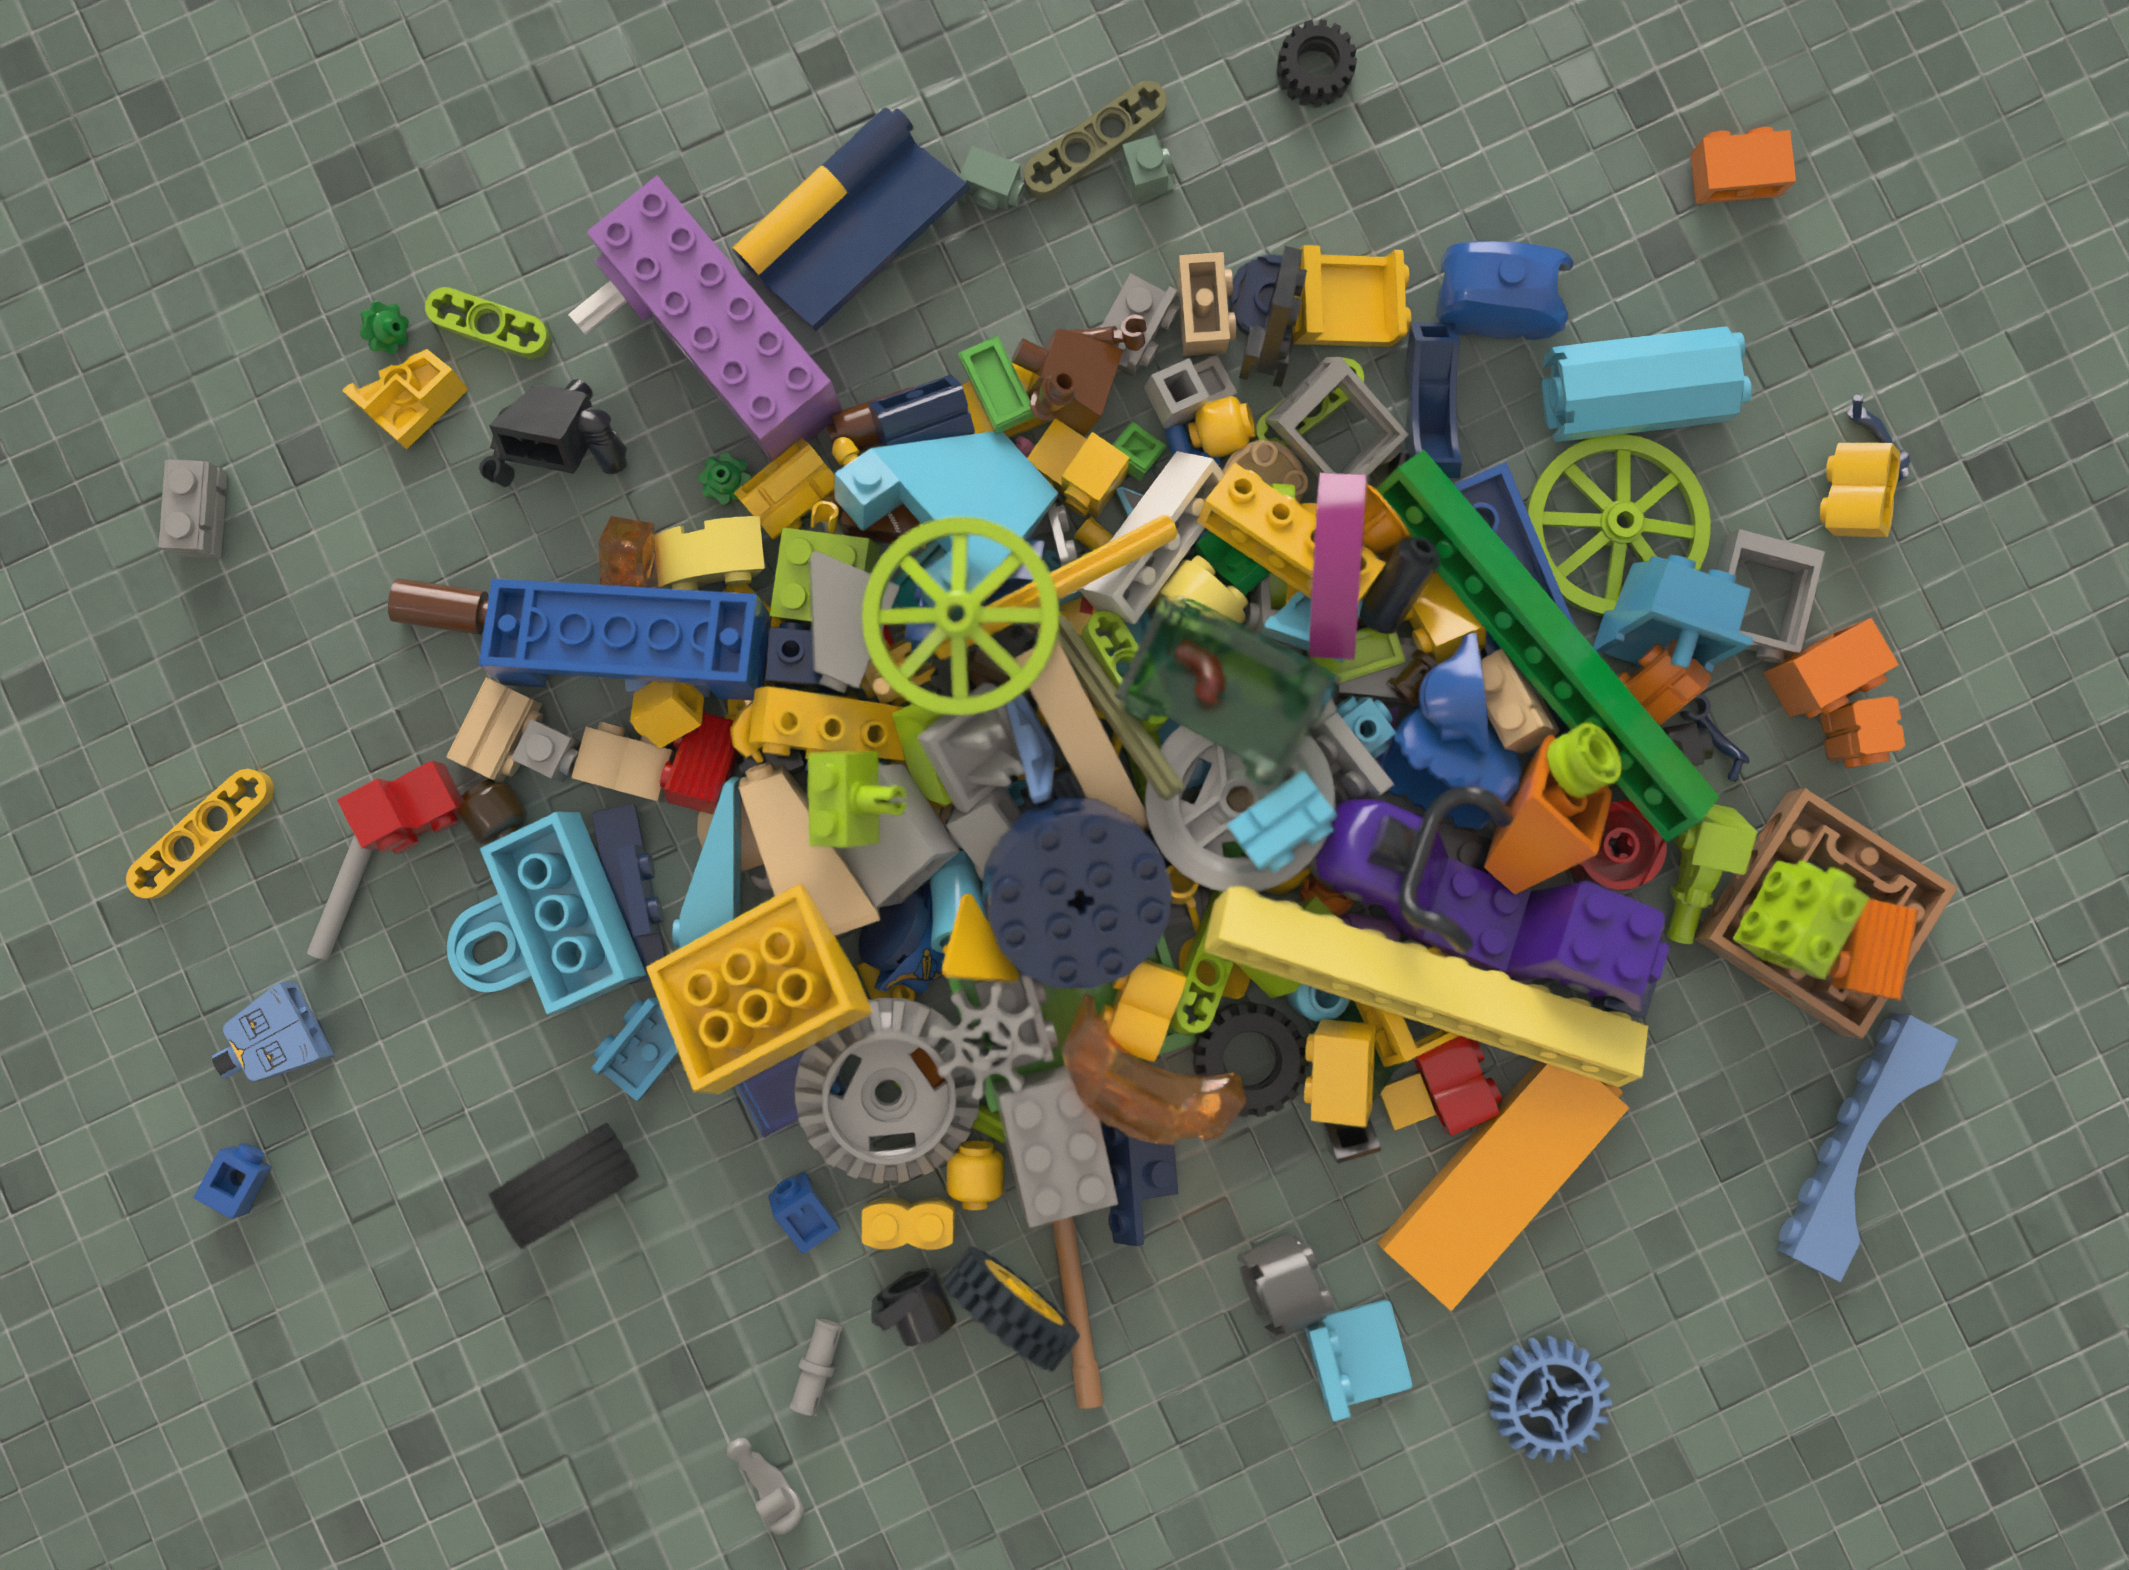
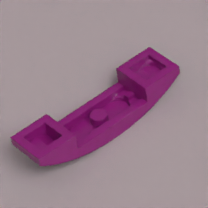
[1309,473,1366,660]

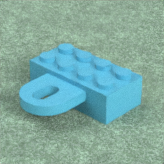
[447,812,647,1015]

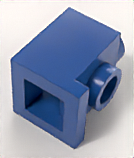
[193,1143,272,1219]

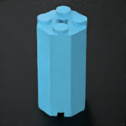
[1541,326,1752,442]

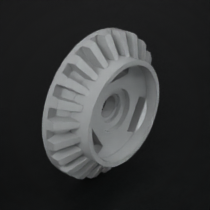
[1146,705,1335,892]
[795,998,980,1183]

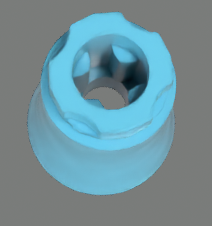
[930,851,989,953]

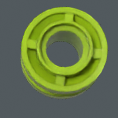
[1547,723,1621,798]

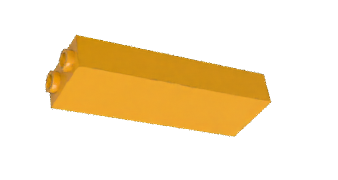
[1377,1061,1630,1311]

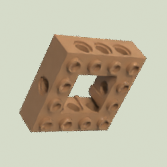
[1694,788,1958,1039]

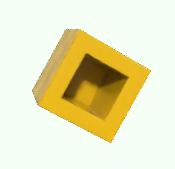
[630,681,704,749]

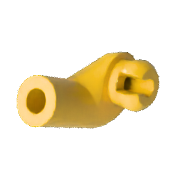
[856,961,916,1001]

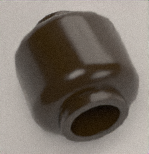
[459,779,527,844]

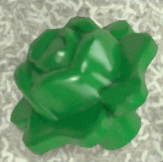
[360,301,409,354]
[698,452,751,506]

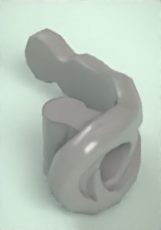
[726,1438,804,1535]

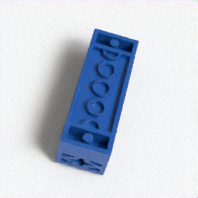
[479,579,772,701]

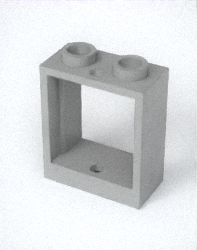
[1265,357,1409,484]
[1717,529,1825,663]

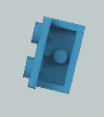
[591,997,679,1101]

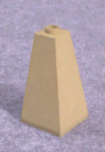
[739,762,880,936]

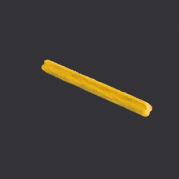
[935,515,1177,659]

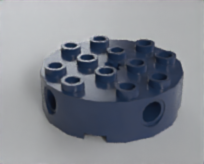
[982,798,1172,989]

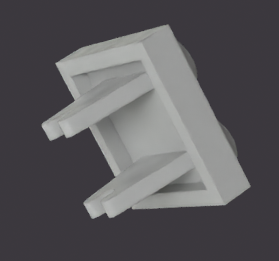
[917,682,1024,813]

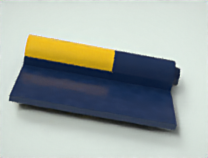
[732,107,970,331]

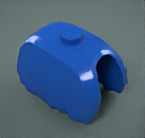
[1436,240,1573,340]
[1378,706,1523,830]

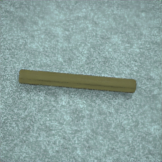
[1057,615,1184,801]

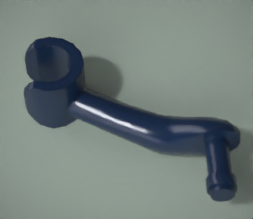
[1847,395,1910,481]
[1680,694,1749,782]

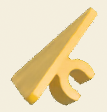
[942,893,1019,983]

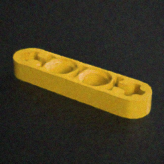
[126,769,274,899]

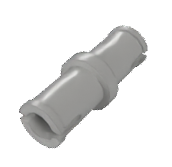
[789,1318,844,1416]

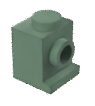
[1121,135,1175,204]
[958,145,1026,211]

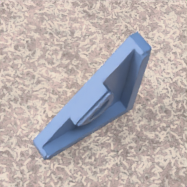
[1006,693,1056,803]

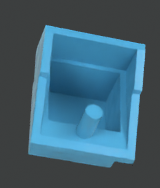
[1593,555,1754,673]

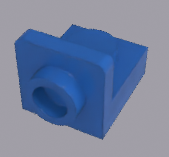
[768,1172,840,1254]

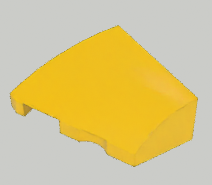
[342,349,469,450]

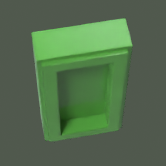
[958,335,1035,434]

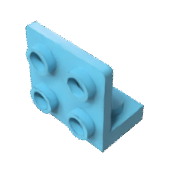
[1305,1299,1413,1422]

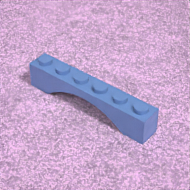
[1777,1013,1958,1282]

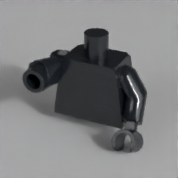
[479,379,627,487]

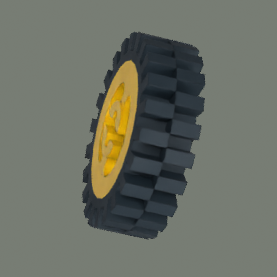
[943,1246,1080,1372]

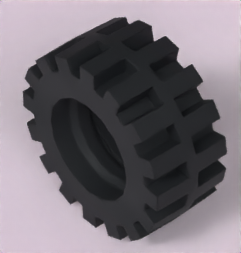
[1276,19,1357,108]

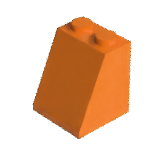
[1484,735,1613,895]

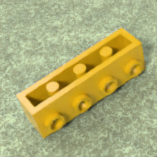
[1197,463,1385,605]
[749,687,909,772]

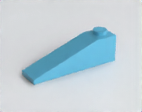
[672,777,741,948]

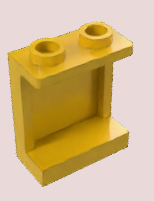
[1292,245,1411,347]

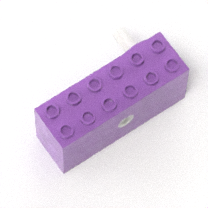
[568,175,843,461]

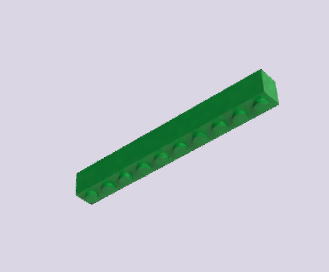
[1375,449,1720,842]

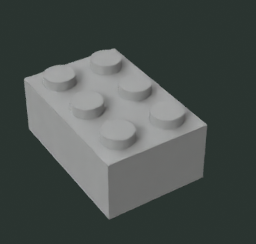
[992,1061,1118,1228]

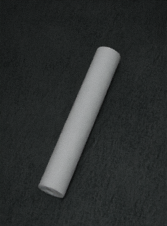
[307,835,373,961]

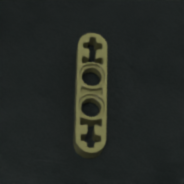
[1023,81,1167,200]

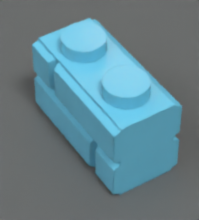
[1227,770,1337,874]

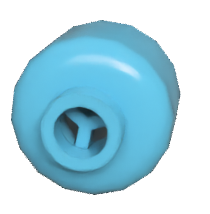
[1286,984,1350,1022]

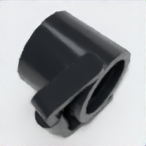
[871,1268,957,1346]

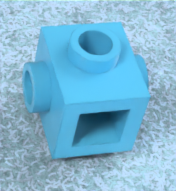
[1333,696,1396,759]

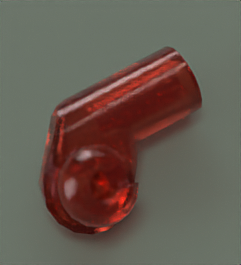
[1174,639,1226,703]

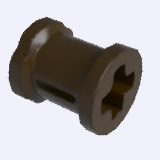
[1386,649,1439,709]

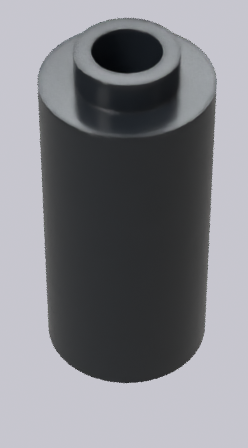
[1359,537,1441,634]

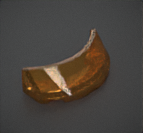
[1063,993,1246,1145]

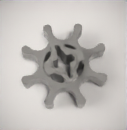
[930,982,1047,1099]

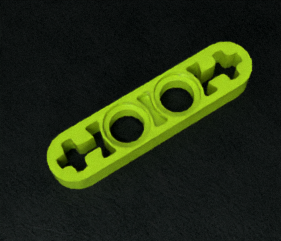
[1170,890,1258,1035]

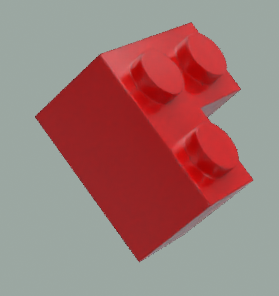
[337,760,464,854]

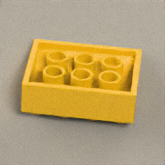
[646,884,873,1094]

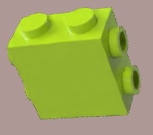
[1733,860,1869,979]

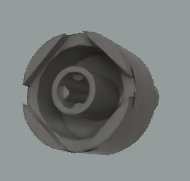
[1238,1234,1334,1341]

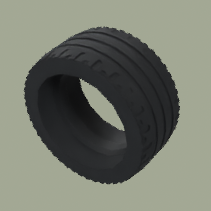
[489,1123,639,1249]

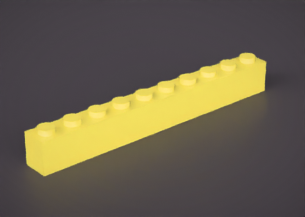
[1204,886,1648,1087]

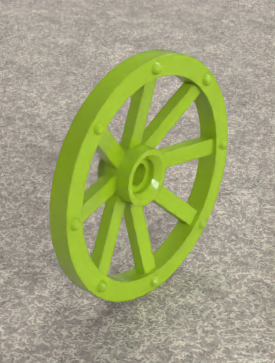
[1526,434,1711,616]
[862,516,1060,715]

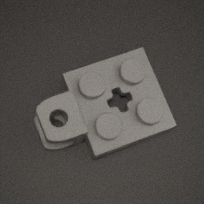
[1271,680,1393,806]

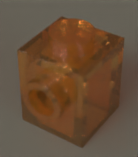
[599,516,655,588]

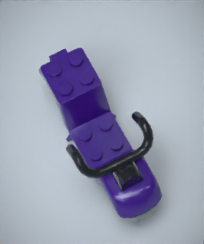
[1308,785,1670,1011]

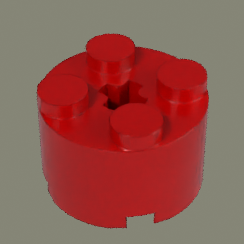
[1570,801,1667,891]

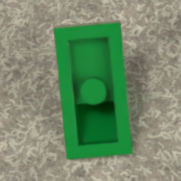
[1193,531,1271,595]

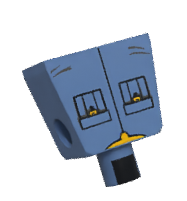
[212,981,334,1082]

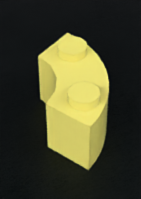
[654,516,765,591]

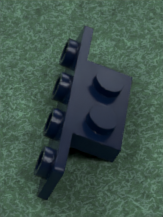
[592,804,666,985]
[1098,1065,1178,1246]

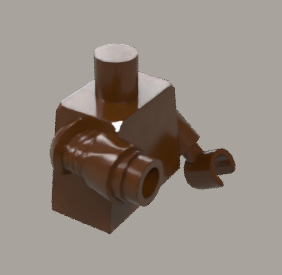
[1011,315,1147,436]

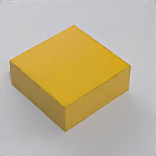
[1376,1072,1436,1131]

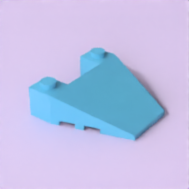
[835,431,1058,623]

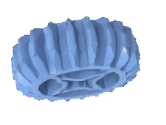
[1487,1336,1612,1463]

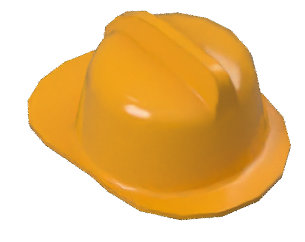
[1362,483,1410,555]

